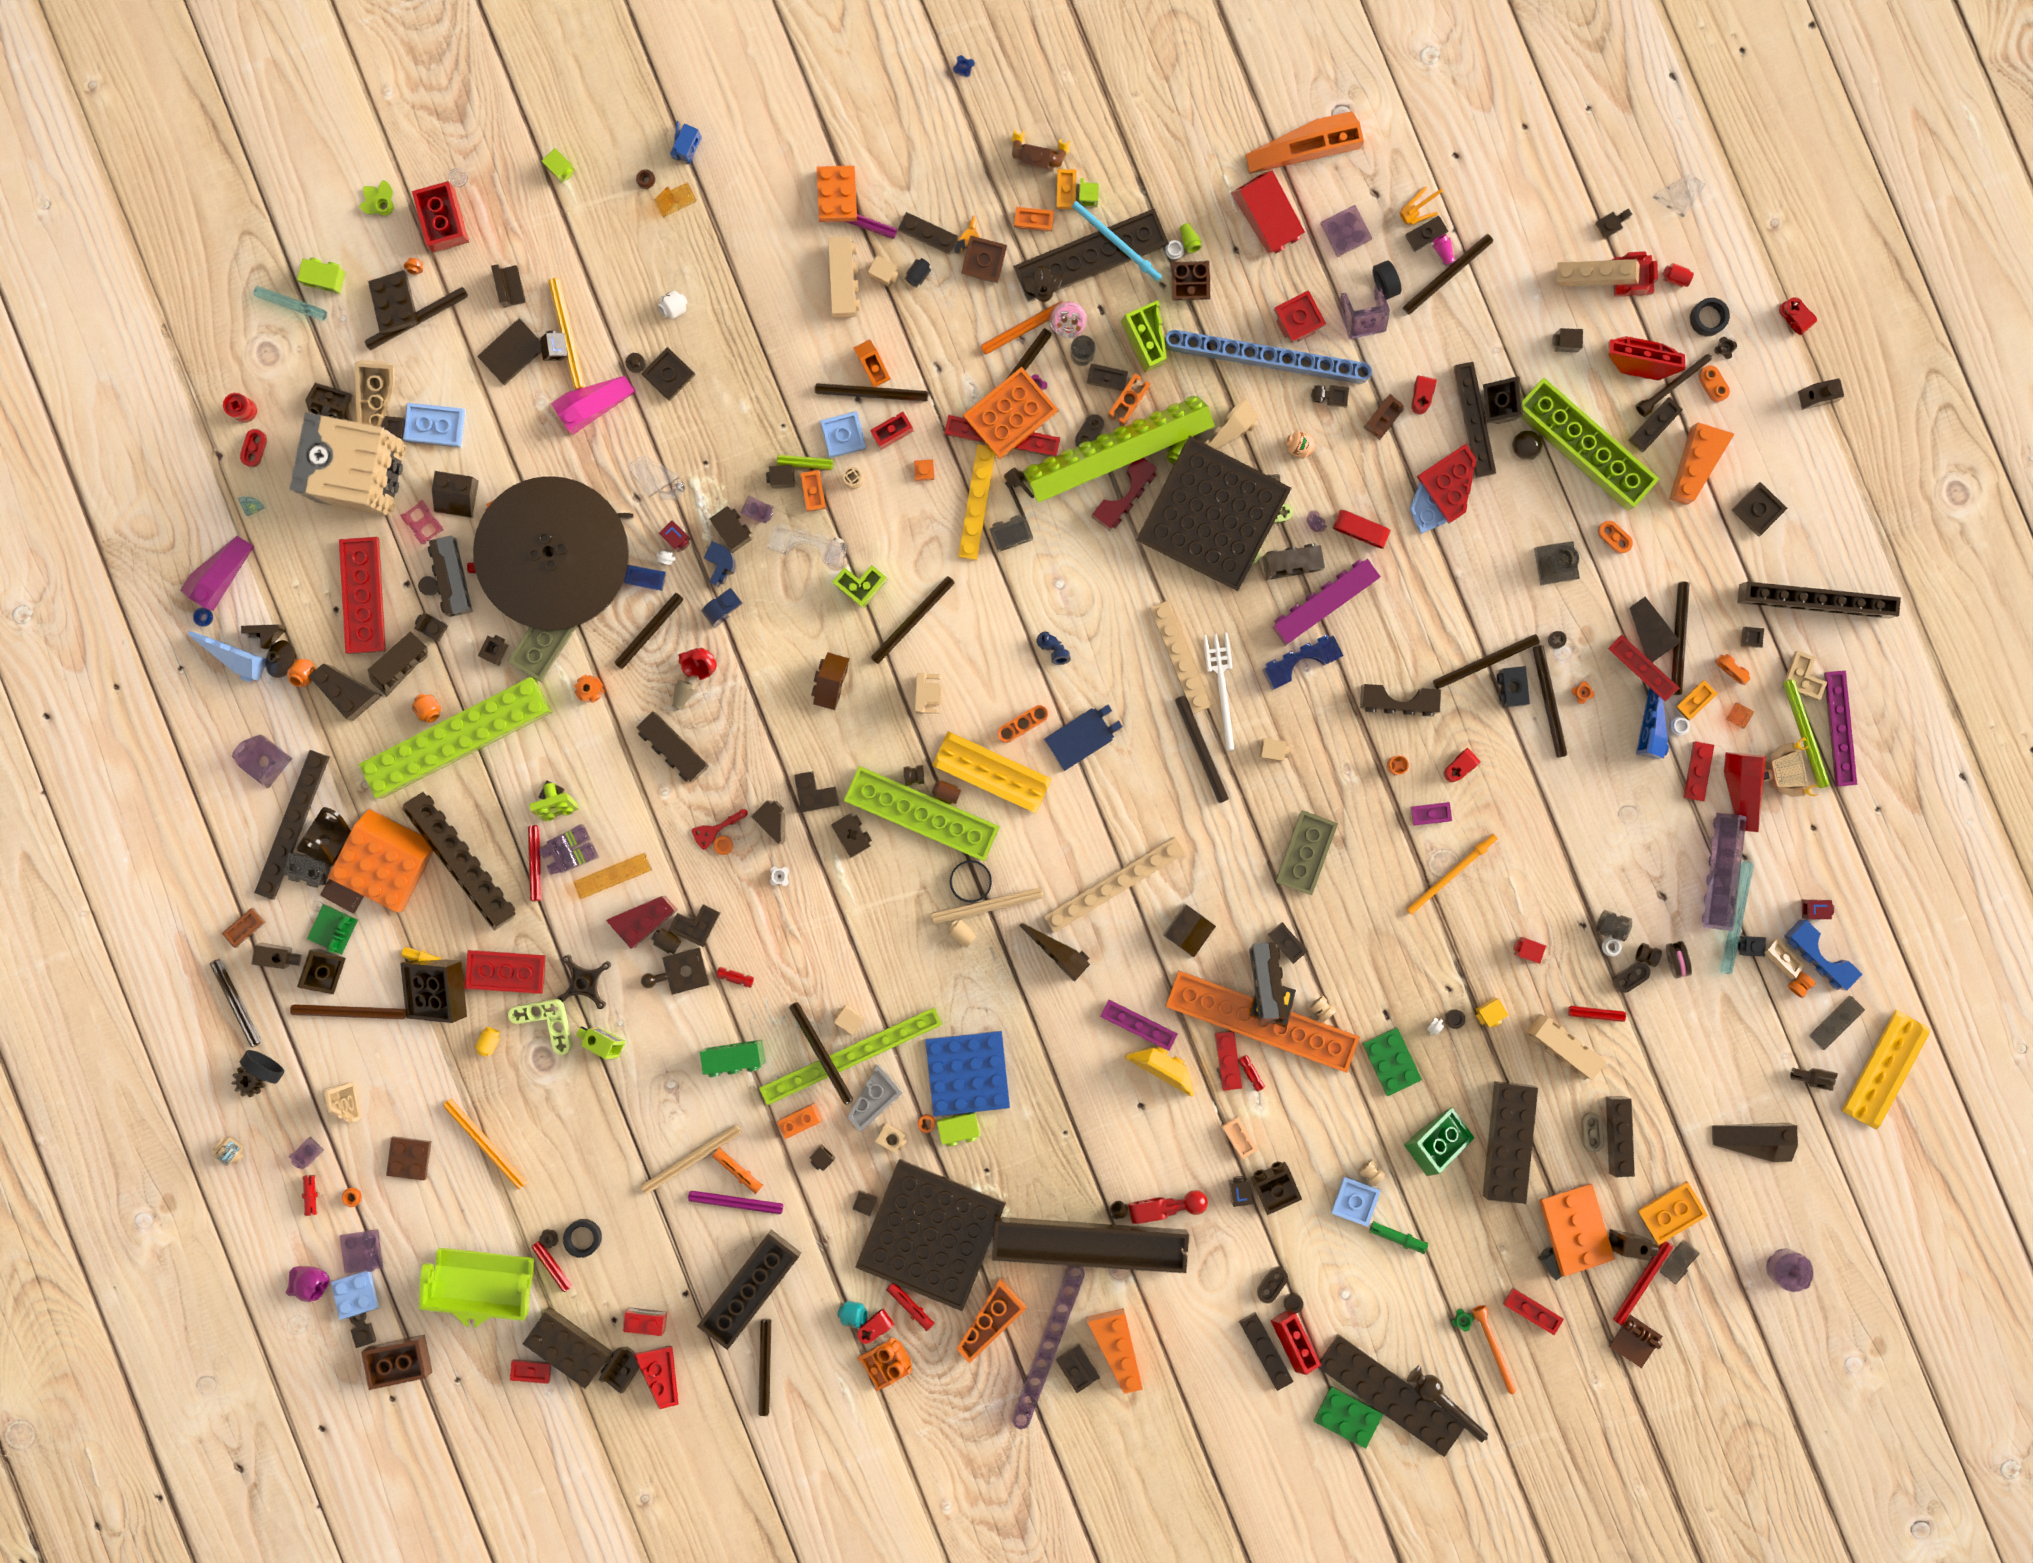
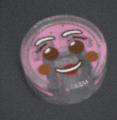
[1049,301,1087,338]

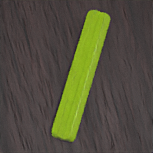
[777,455,834,470]

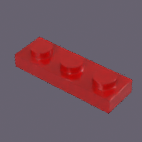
[1683,741,1714,801]
[1214,1031,1242,1091]
[1503,1287,1564,1336]

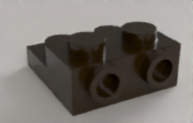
[1250,1161,1302,1215]

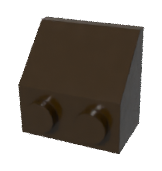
[1483,376,1524,424]
[432,471,479,518]
[751,800,785,844]
[1163,904,1216,957]

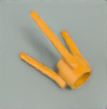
[1399,186,1443,226]

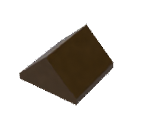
[297,949,346,995]

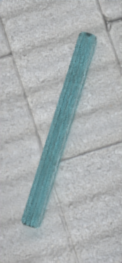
[1721,861,1754,974]

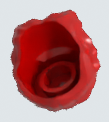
[678,648,717,680]

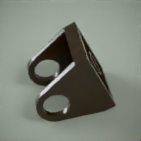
[297,807,351,866]

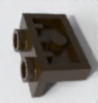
[305,383,352,420]

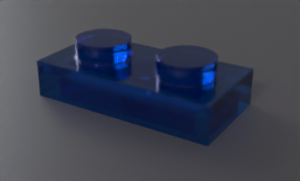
[624,565,666,591]

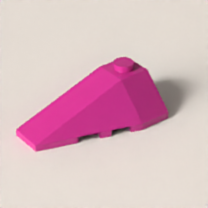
[551,376,636,435]

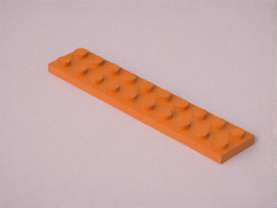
[1165,970,1360,1073]

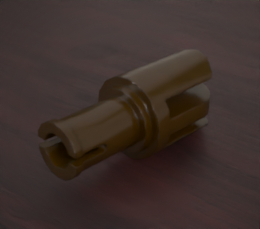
[1790,1067,1838,1091]

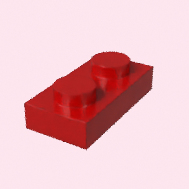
[510,1359,551,1384]

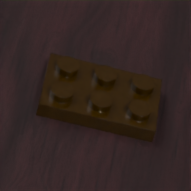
[368,270,419,335]

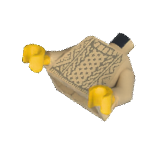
[1764,738,1819,797]

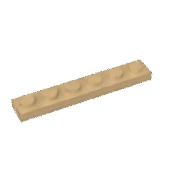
[1150,601,1211,714]

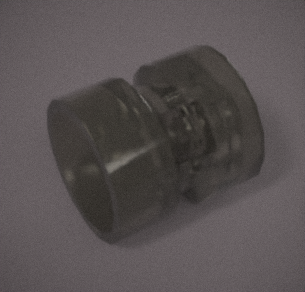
[1070,335,1096,366]
[1596,910,1632,942]

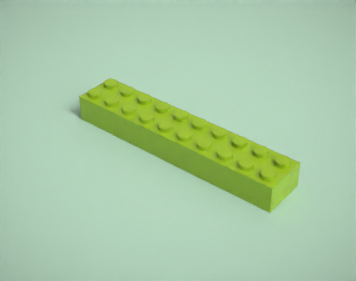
[1022,396,1215,503]
[358,677,553,799]

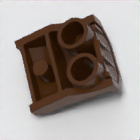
[1171,260,1210,301]

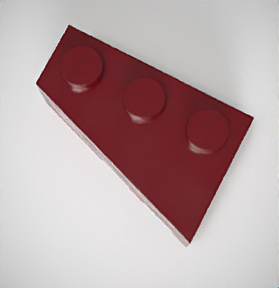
[606,896,678,949]

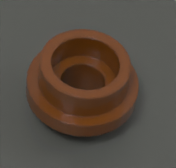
[636,169,656,189]

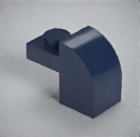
[704,541,736,587]
[701,587,743,628]

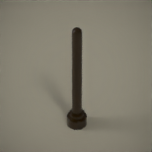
[1635,354,1712,417]

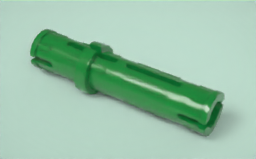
[1369,1221,1428,1255]

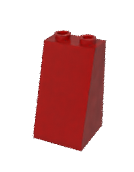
[1231,170,1305,254]

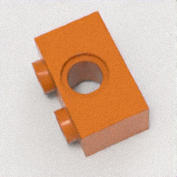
[777,1103,822,1139]

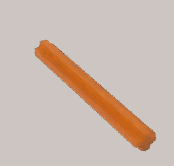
[981,301,1064,355]

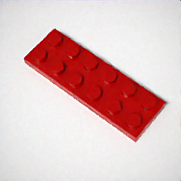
[339,537,386,654]

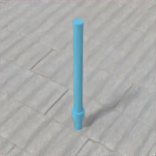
[1072,201,1163,282]

